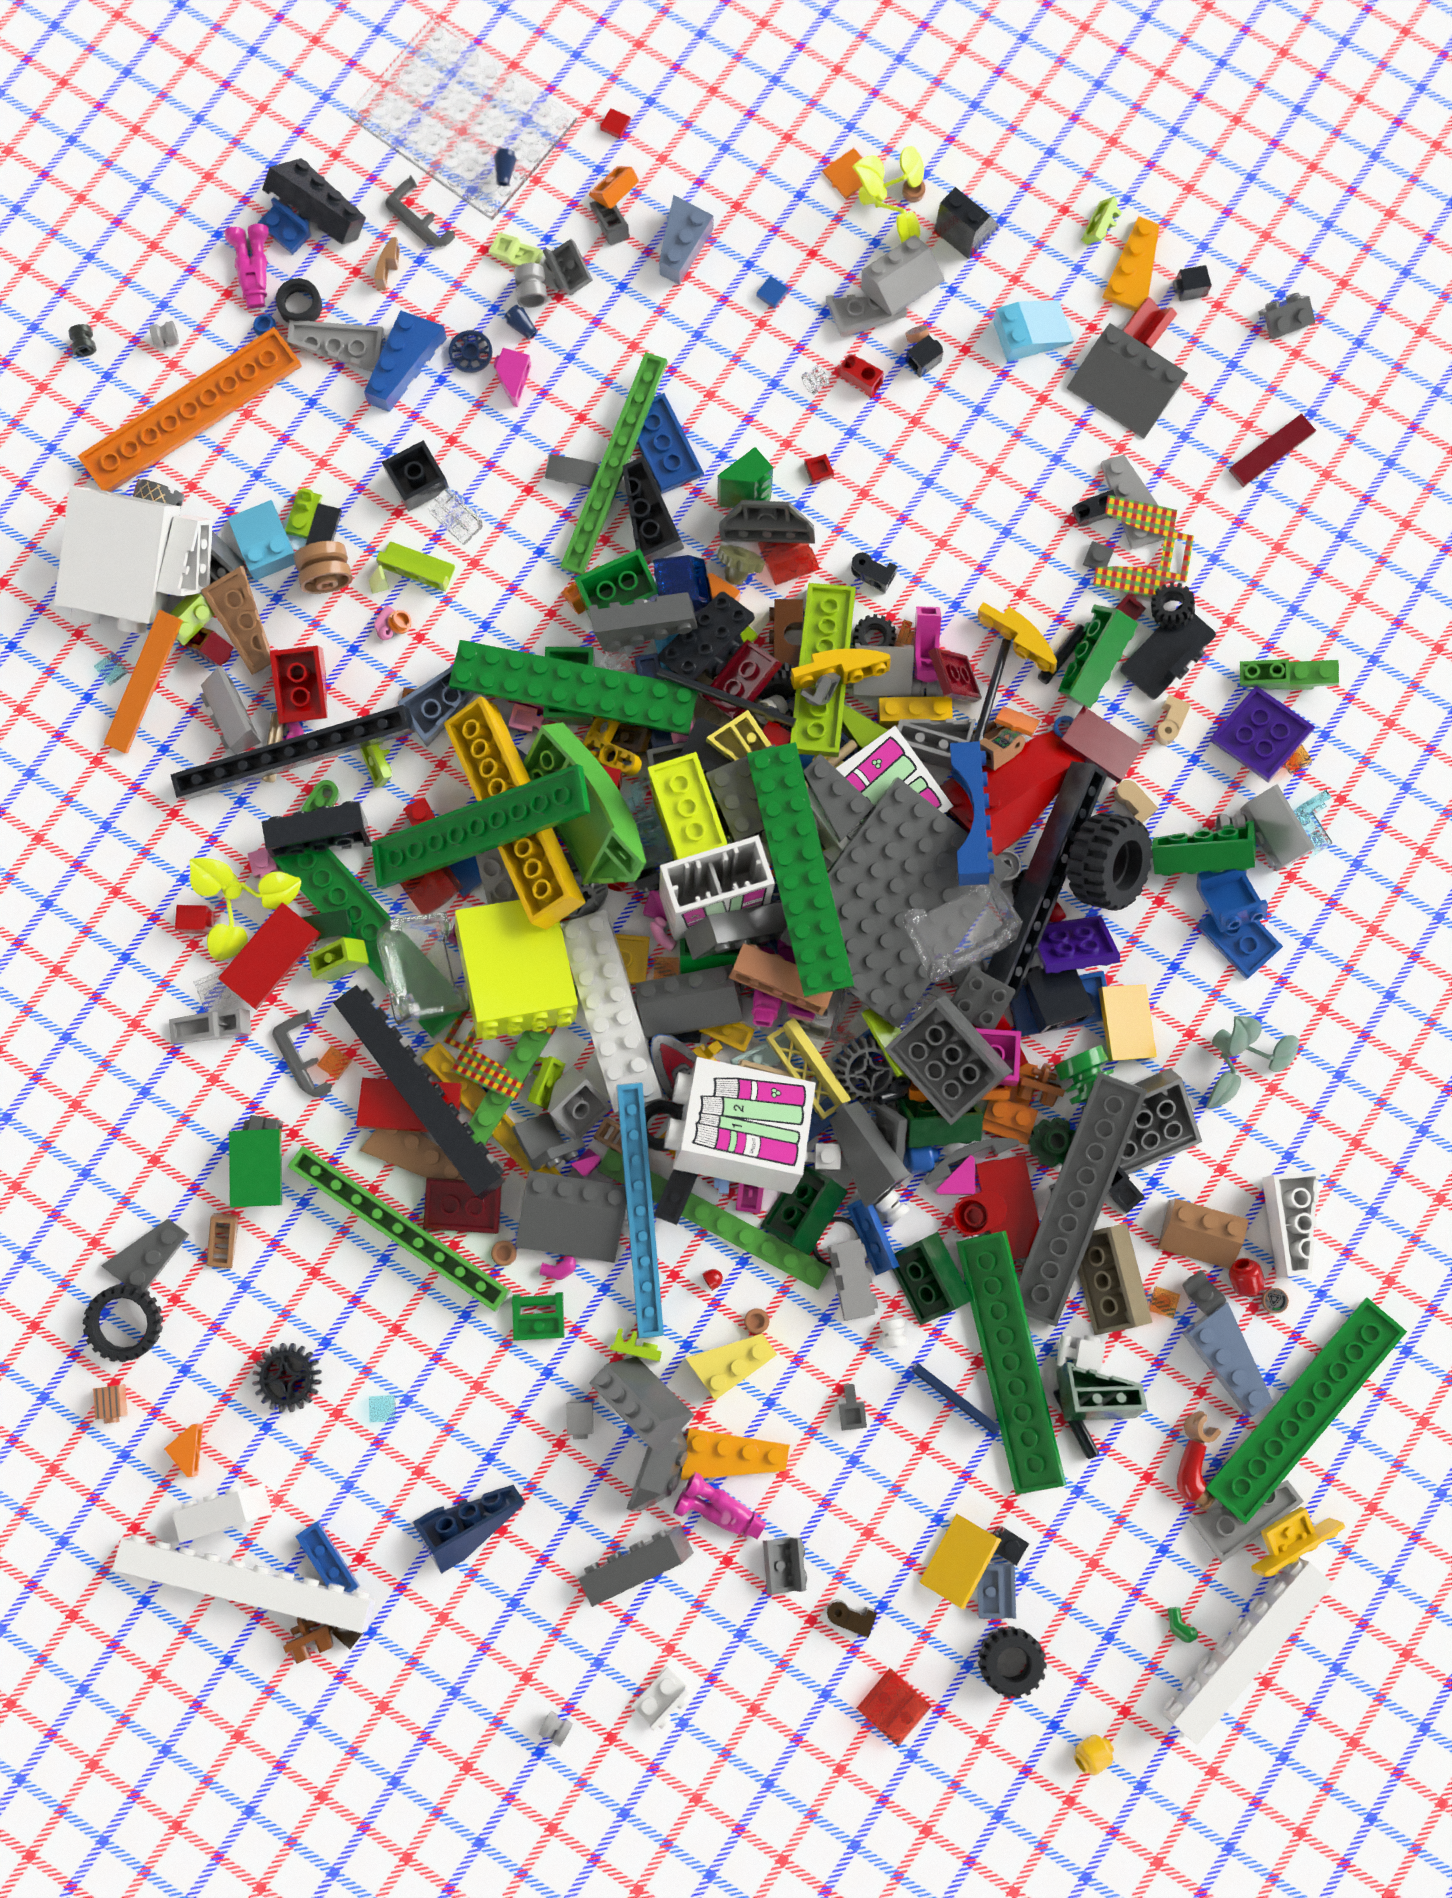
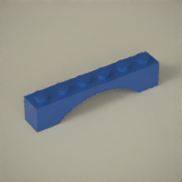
[950,741,994,886]

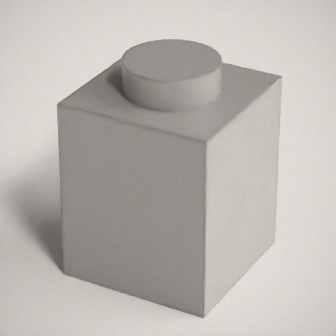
[566,1402,594,1440]

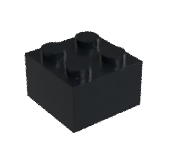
[382,440,450,512]

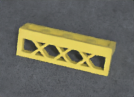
[765,1018,851,1120]

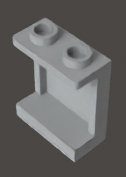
[848,643,914,697]

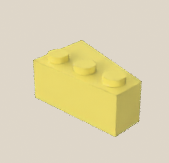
[706,710,771,762]
[686,1334,778,1400]

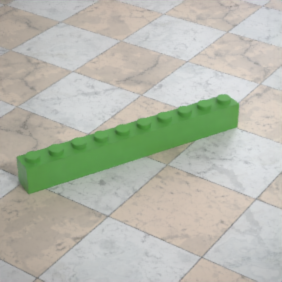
[287,1146,511,1312]

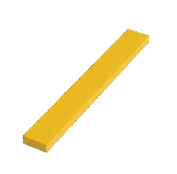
[421,1042,563,1176]

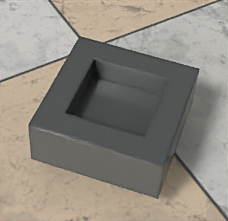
[1082,541,1114,570]

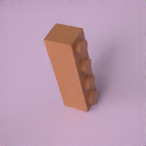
[729,943,833,1016]

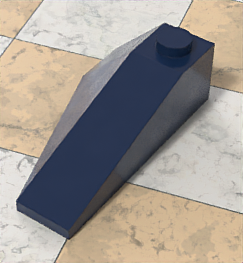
[413,1484,525,1574]

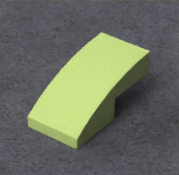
[489,232,544,267]

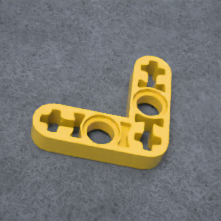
[583,717,642,776]

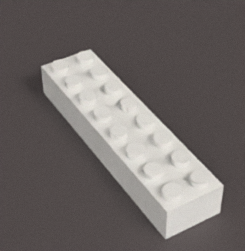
[561,909,666,1116]
[1162,1558,1334,1746]

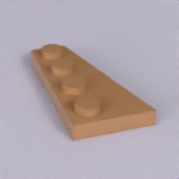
[201,566,271,675]
[360,1129,464,1180]

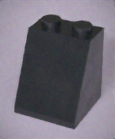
[934,187,999,260]
[1023,965,1095,1034]

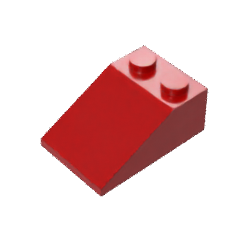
[269,645,328,724]

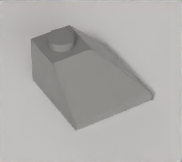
[548,1066,613,1139]

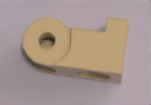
[1154,695,1191,745]
[1114,779,1159,823]

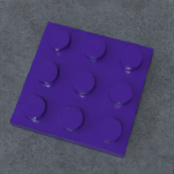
[1210,685,1315,783]
[1037,915,1120,973]

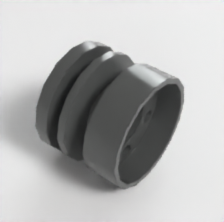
[564,852,608,917]

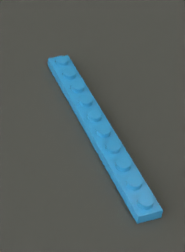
[616,1082,664,1338]

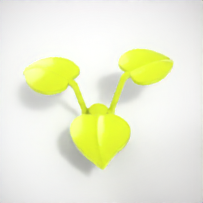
[852,146,924,243]
[189,858,301,961]

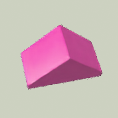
[934,1155,975,1195]
[736,1183,764,1214]

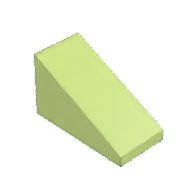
[368,565,389,594]

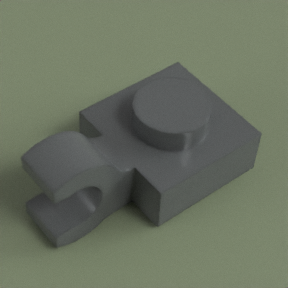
[838,1383,867,1431]

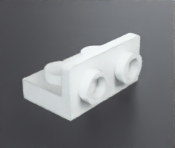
[631,1666,690,1731]

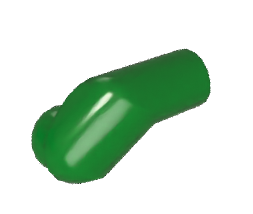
[1168,1607,1198,1643]

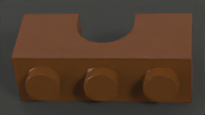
[769,599,803,668]

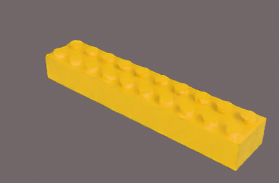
[443,696,586,930]

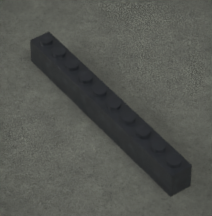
[170,705,416,801]
[985,761,1108,999]
[333,984,506,1200]

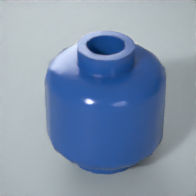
[903,1144,939,1175]

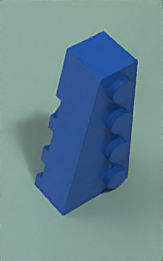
[364,310,447,412]

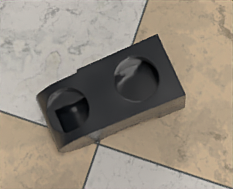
[1071,489,1116,527]
[851,552,898,593]

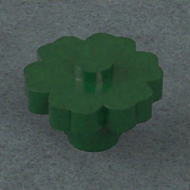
[1028,1117,1076,1168]

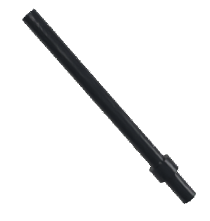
[970,638,1012,742]
[657,668,797,728]

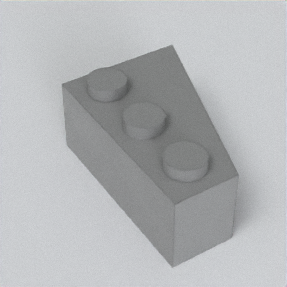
[897,719,976,770]

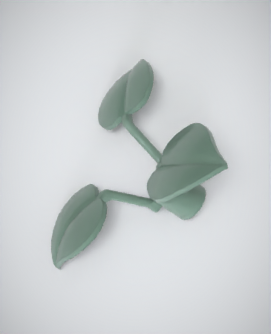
[1206,1016,1300,1108]

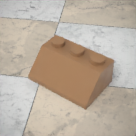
[1157,1198,1249,1269]

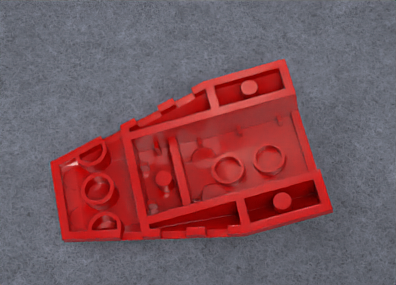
[939,730,1085,856]

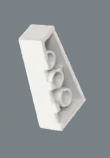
[1262,1170,1321,1278]

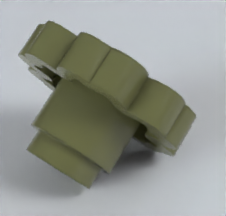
[716,545,765,585]

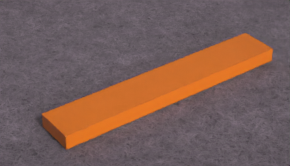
[104,610,183,754]

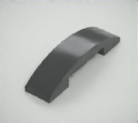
[924,1138,1020,1186]

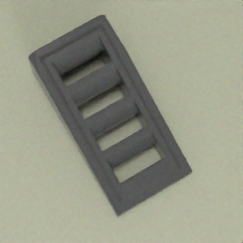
[589,201,630,246]

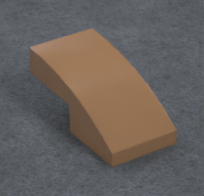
[374,237,400,291]

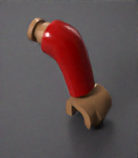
[1177,1411,1222,1511]

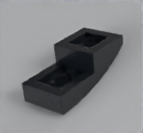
[1108,1166,1145,1214]

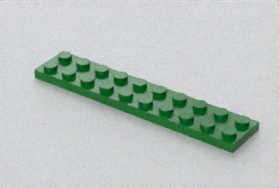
[449,639,698,736]
[747,742,854,998]
[371,764,590,890]
[272,848,470,1039]
[956,1231,1067,1495]
[1205,1297,1408,1525]

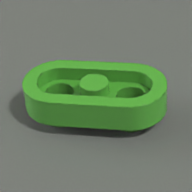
[301,780,340,812]

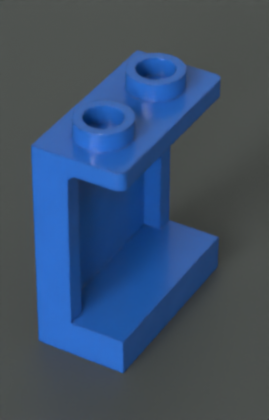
[1196,869,1268,932]

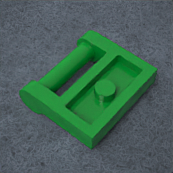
[512,1292,565,1341]

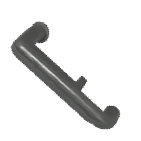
[385,175,456,247]
[272,1009,333,1097]

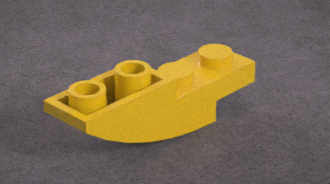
[978,602,1057,674]
[791,649,891,690]

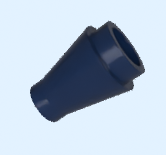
[494,148,517,186]
[504,304,538,340]

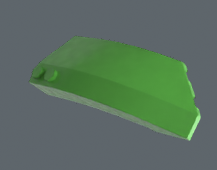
[523,722,646,884]

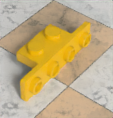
[1251,1507,1345,1577]

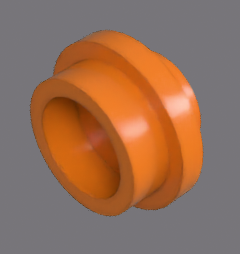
[388,610,411,634]

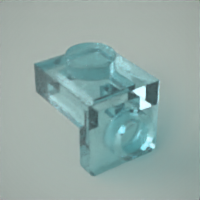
[627,777,651,818]

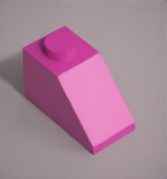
[494,347,532,407]

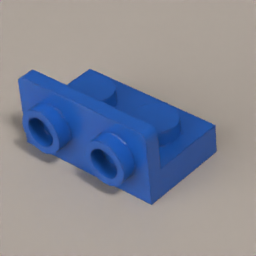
[257,197,312,255]

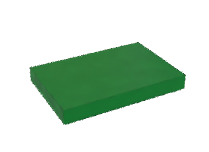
[229,1129,282,1208]

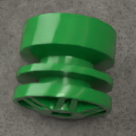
[1054,1045,1114,1105]

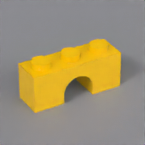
[877,697,953,729]

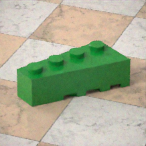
[1058,604,1139,709]
[1152,820,1256,876]

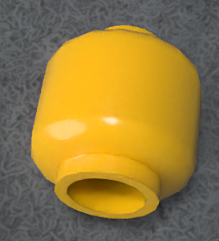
[1074,1734,1114,1776]

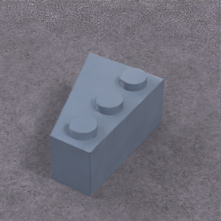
[659,194,714,285]

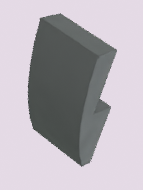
[544,454,598,488]

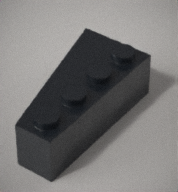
[262,158,366,245]
[622,456,684,565]
[261,801,371,858]

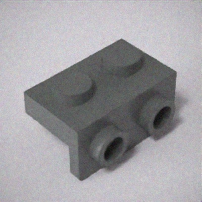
[542,238,593,295]
[1258,292,1316,339]
[763,1537,808,1594]

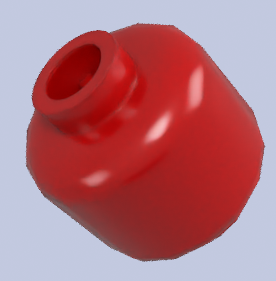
[1228,1258,1265,1297]

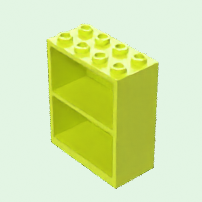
[648,752,728,861]
[455,900,578,1040]

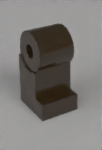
[826,1599,878,1638]

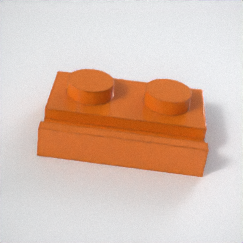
[982,1099,1038,1145]

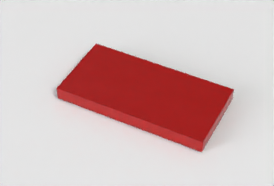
[218,902,321,1010]
[356,1077,462,1132]
[975,1155,1040,1260]

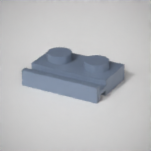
[978,1564,1017,1619]

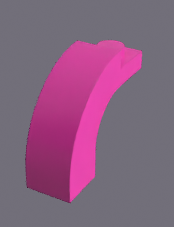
[914,606,942,682]

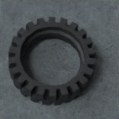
[82,1283,163,1362]

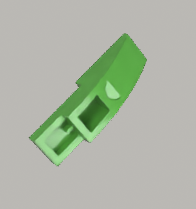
[1239,659,1339,690]

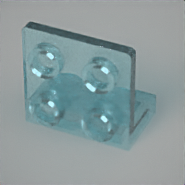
[1294,789,1333,855]
[632,807,674,874]

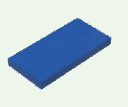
[636,392,704,495]
[1010,971,1107,1037]

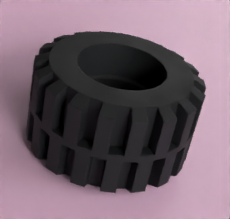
[978,1626,1047,1699]

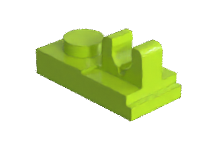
[1081,196,1122,245]
[285,487,323,539]
[360,742,392,788]
[527,1056,566,1110]
[610,1328,662,1362]

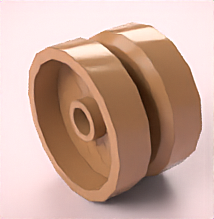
[293,541,353,594]

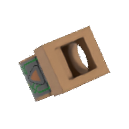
[980,728,1025,770]

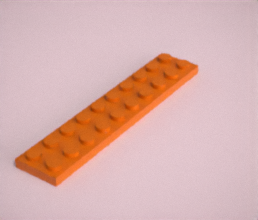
[77,327,302,492]

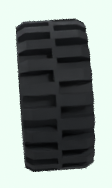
[1067,812,1153,911]

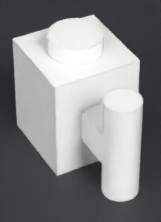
[805,1143,841,1171]
[1056,1335,1106,1374]

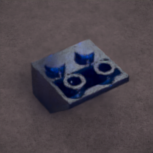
[653,555,712,612]

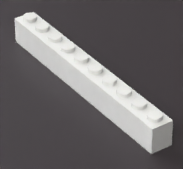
[112,1534,376,1633]

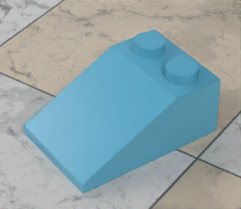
[993,300,1074,363]
[228,499,295,581]

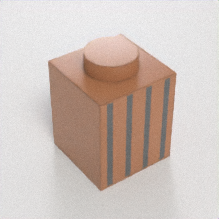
[93,1385,128,1424]

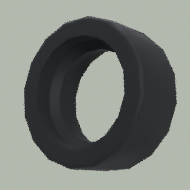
[275,278,322,324]
[645,1101,683,1151]

